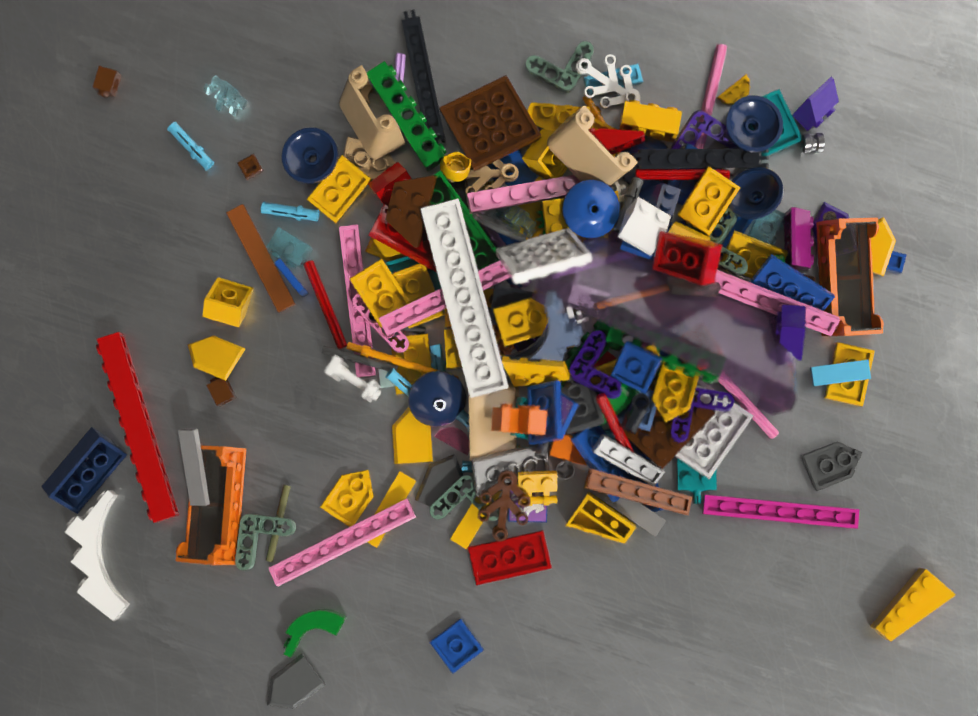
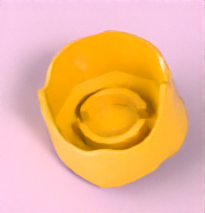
[440,151,471,182]

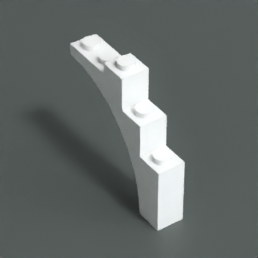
[65,490,130,621]

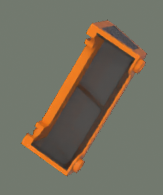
[816,218,884,336]
[176,445,246,565]

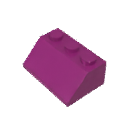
[784,207,814,271]

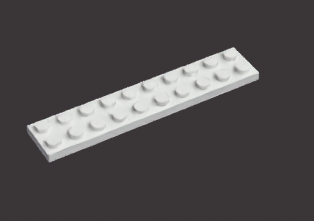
[421,199,509,398]

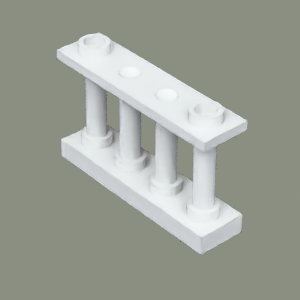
[325,355,382,403]

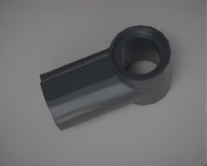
[620,393,650,434]

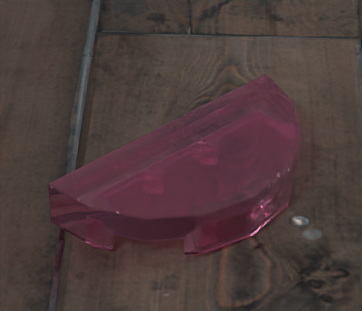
[434,427,470,456]

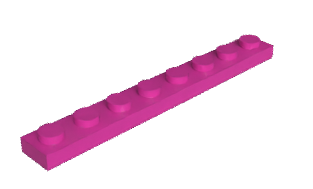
[702,495,860,529]

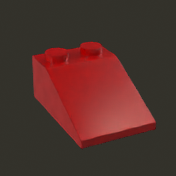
[588,128,645,155]
[653,231,722,285]

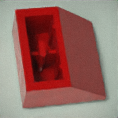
[368,162,412,206]

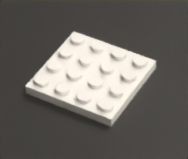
[495,228,592,283]
[675,379,753,479]

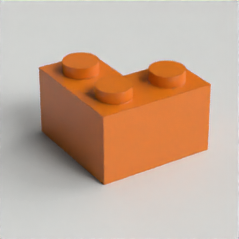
[491,404,547,435]
[548,432,587,466]

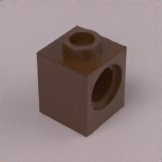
[93,66,122,98]
[206,377,237,407]

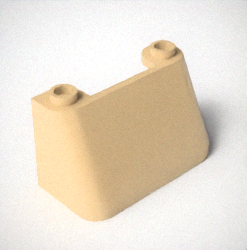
[339,65,405,159]
[547,105,638,186]
[469,383,520,461]

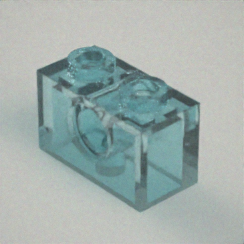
[748,209,785,245]
[267,227,313,269]

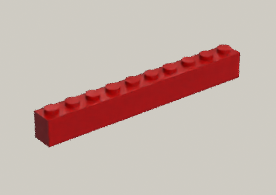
[96,332,179,523]

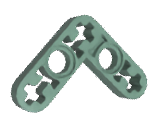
[526,41,594,92]
[709,208,748,276]
[430,475,500,521]
[235,514,296,570]

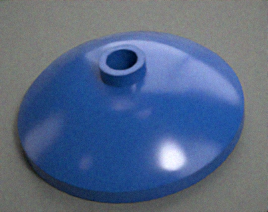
[562,180,620,238]

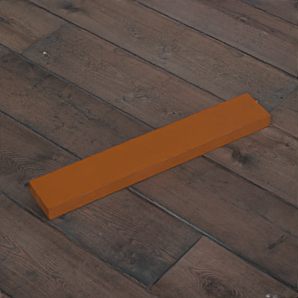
[226,204,296,313]
[584,468,693,516]

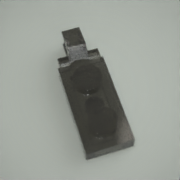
[666,275,721,297]

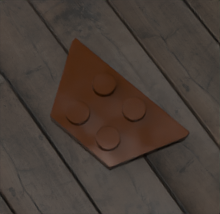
[385,175,437,248]

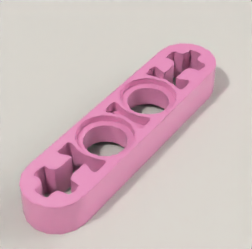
[352,294,409,353]

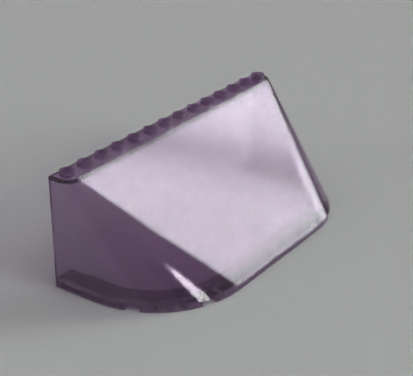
[532,230,797,416]

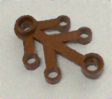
[478,470,531,541]

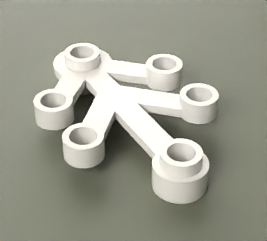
[575,54,640,109]

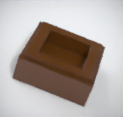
[237,154,263,180]

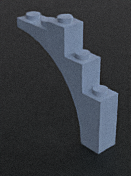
[500,291,583,383]

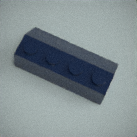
[41,427,127,514]

